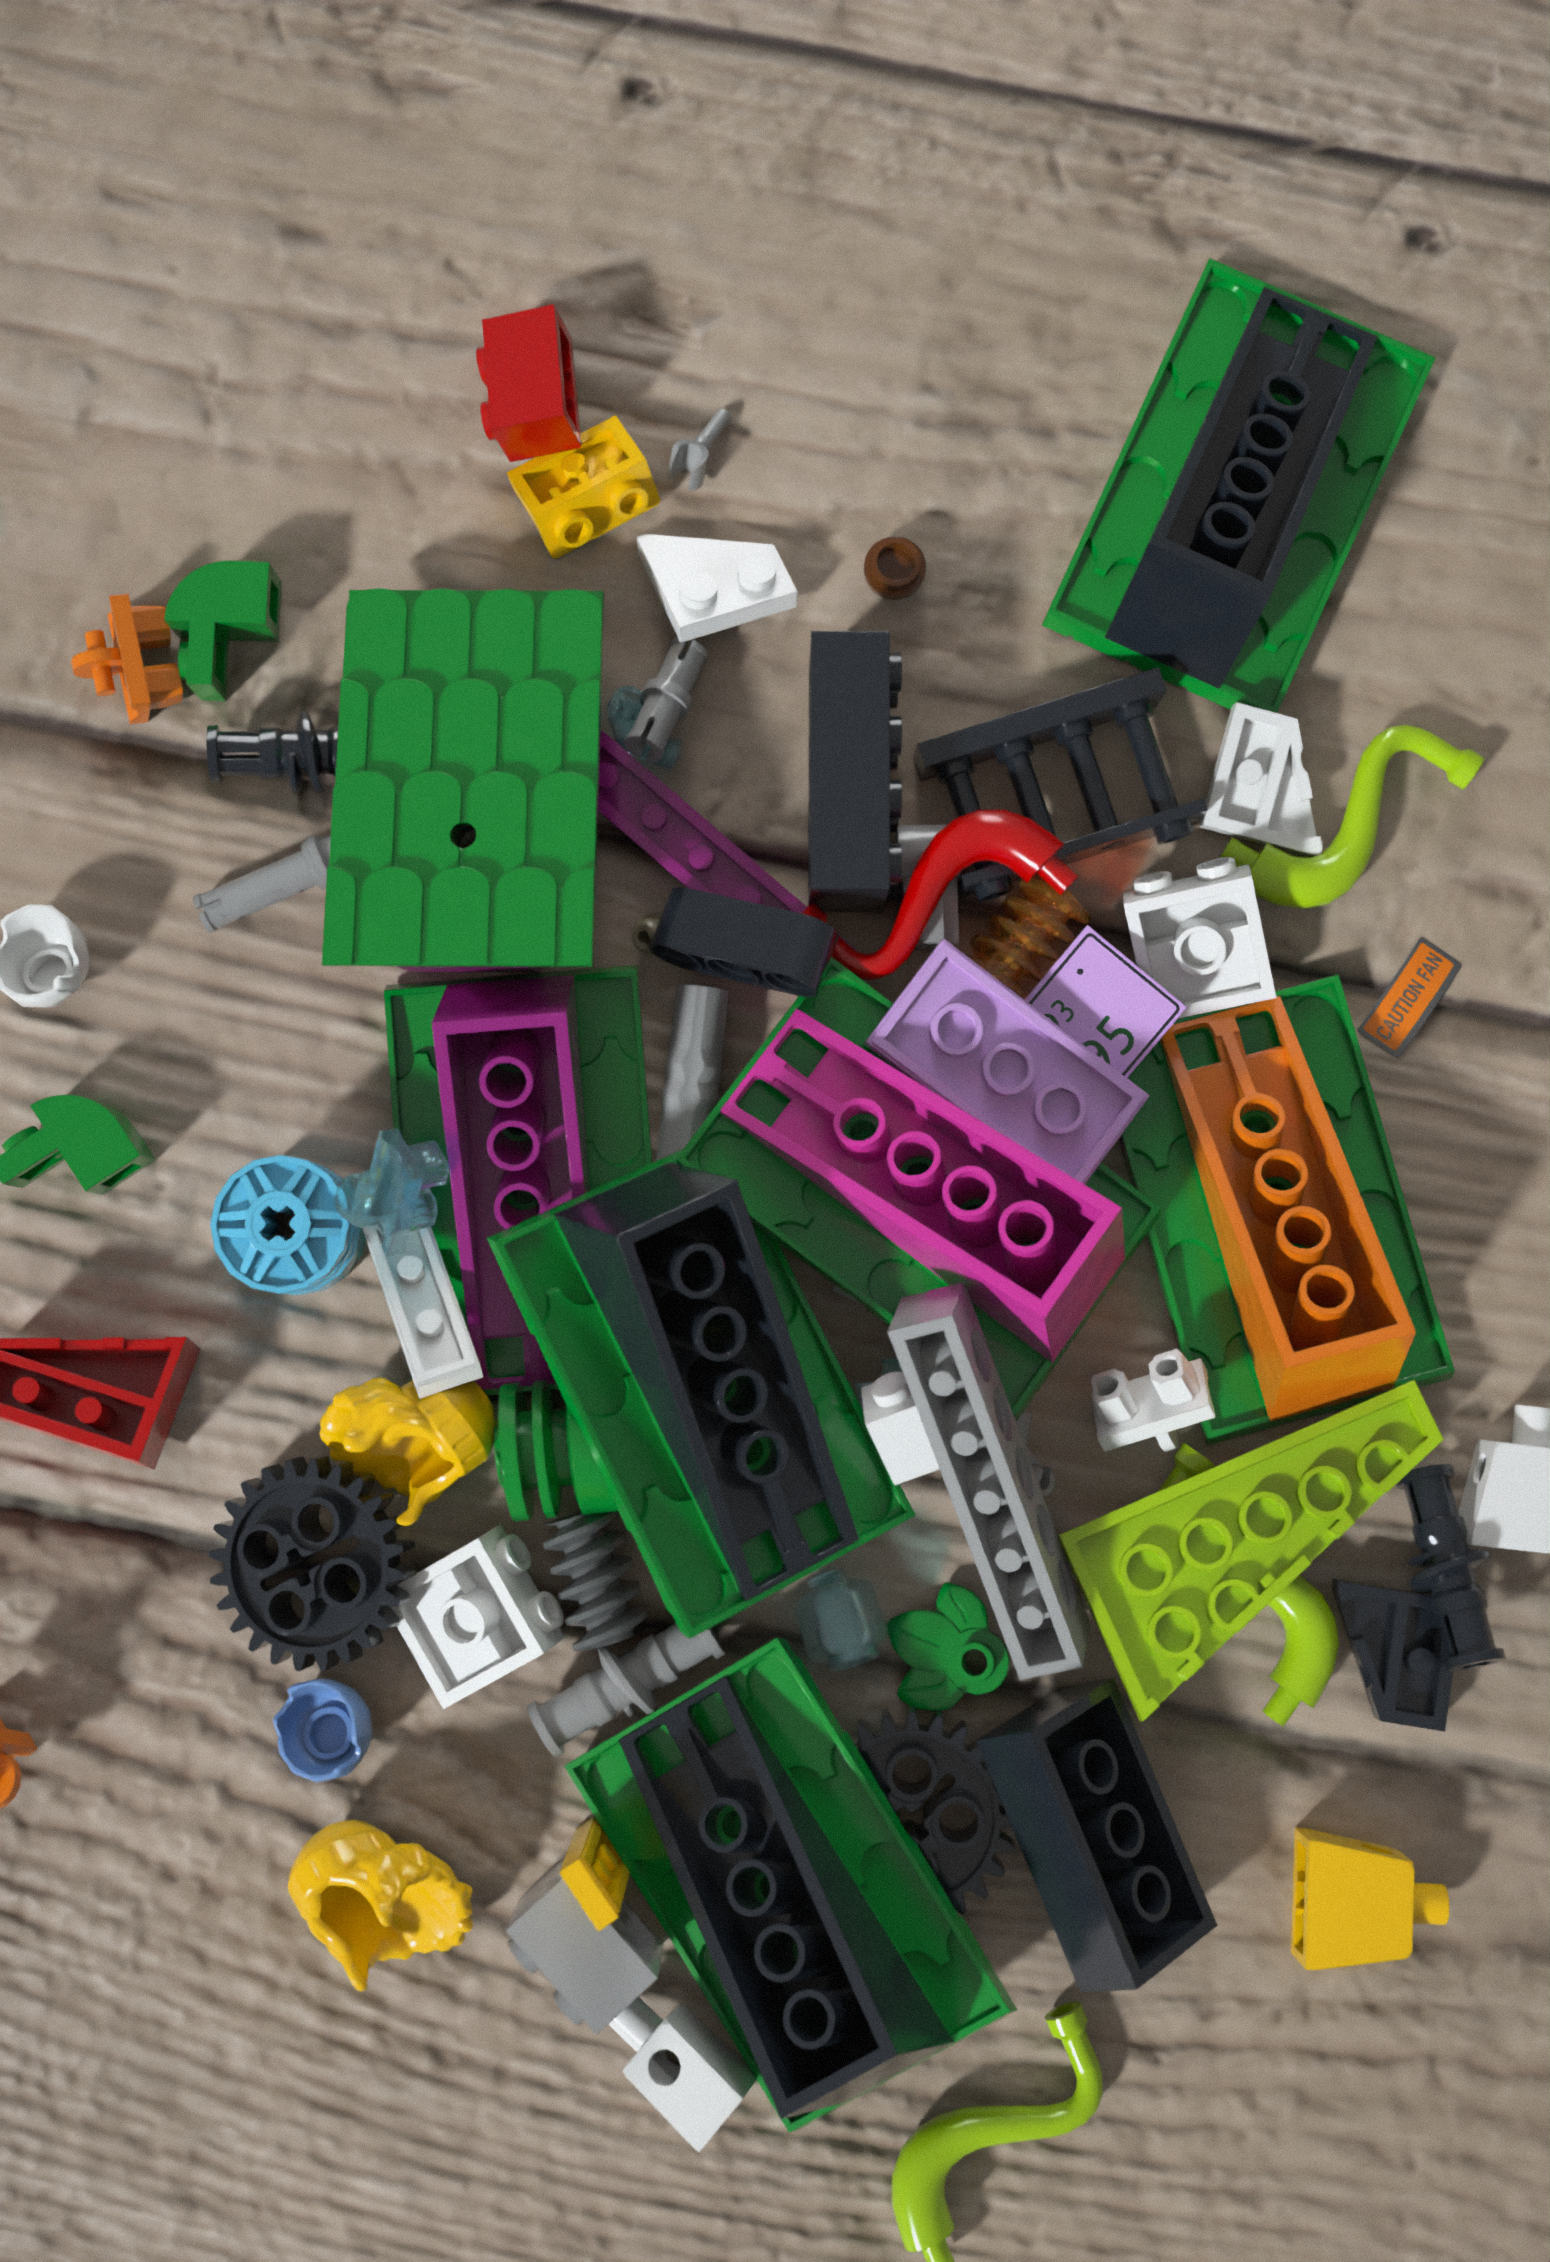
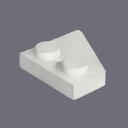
[637,534,798,643]
[1199,702,1323,857]

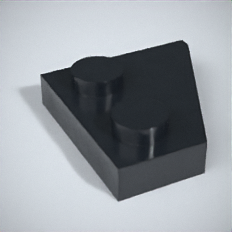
[1332,1578,1453,1732]

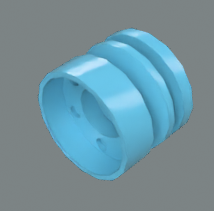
[210,1155,367,1295]

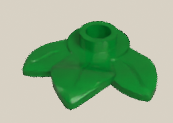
[887,1582,1010,1711]

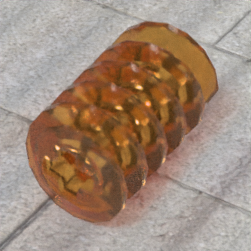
[965,875,1092,1000]

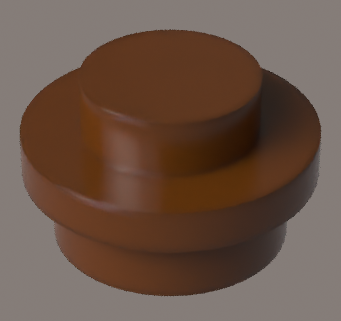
[864,536,926,600]

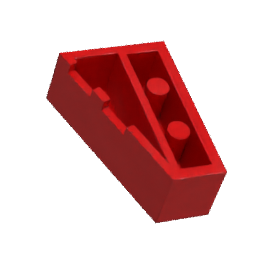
[0,1337,201,1470]

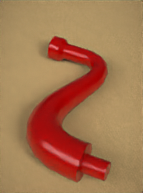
[802,809,1079,980]

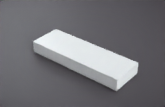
[362,1206,483,1399]

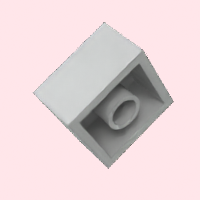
[506,1857,664,2035]

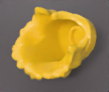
[320,1377,496,1526]
[288,1820,473,1991]

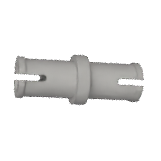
[624,637,708,762]

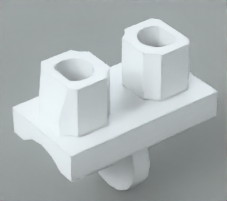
[1091,1349,1216,1452]

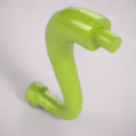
[1219,725,1484,909]
[1157,1442,1339,1727]
[892,2001,1103,2262]

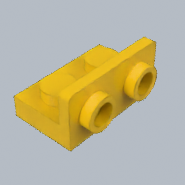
[507,415,660,559]

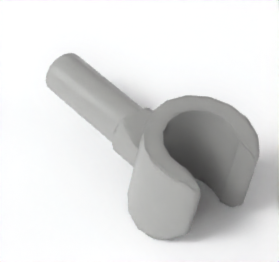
[667,408,731,491]

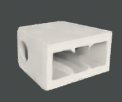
[1458,1405,1550,1554]
[609,1996,756,2153]

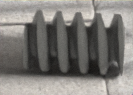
[543,1511,649,1651]

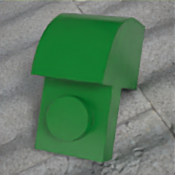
[164,561,282,701]
[0,1095,156,1195]

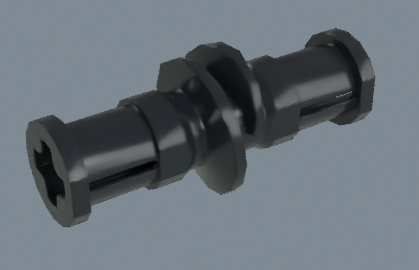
[206,711,338,794]
[1396,1464,1506,1672]

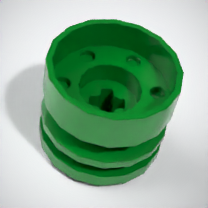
[494,1380,618,1521]

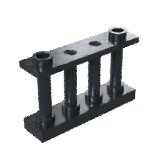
[913,667,1208,902]

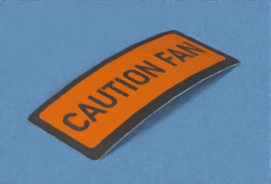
[1358,937,1461,1058]

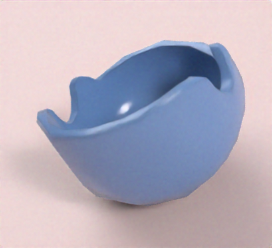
[273,1679,372,1782]

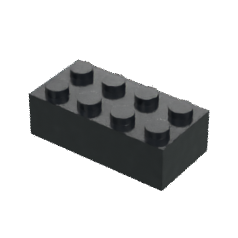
[808,631,902,912]
[976,1677,1218,1992]

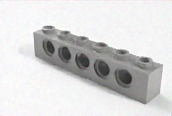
[887,1282,1091,1680]

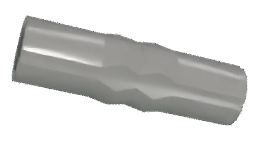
[656,985,729,1161]

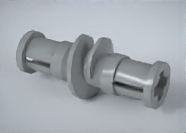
[527,1623,725,1757]

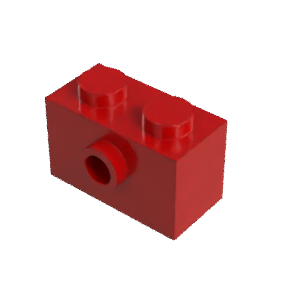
[476,304,582,462]

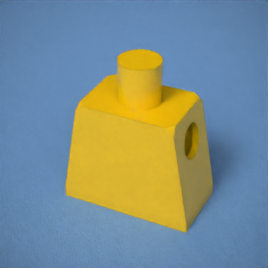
[1291,1827,1449,1970]

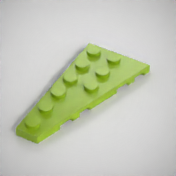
[1058,1380,1444,1722]

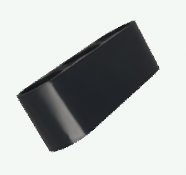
[648,887,839,998]

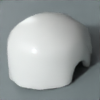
[0,904,90,1007]

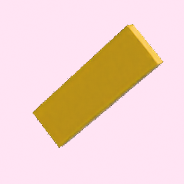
[559,1816,630,1932]

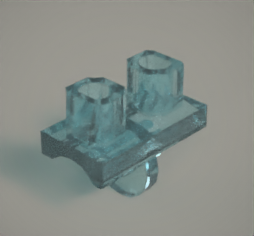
[334,1128,450,1257]

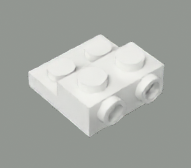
[1123,857,1276,1018]
[389,1524,565,1709]

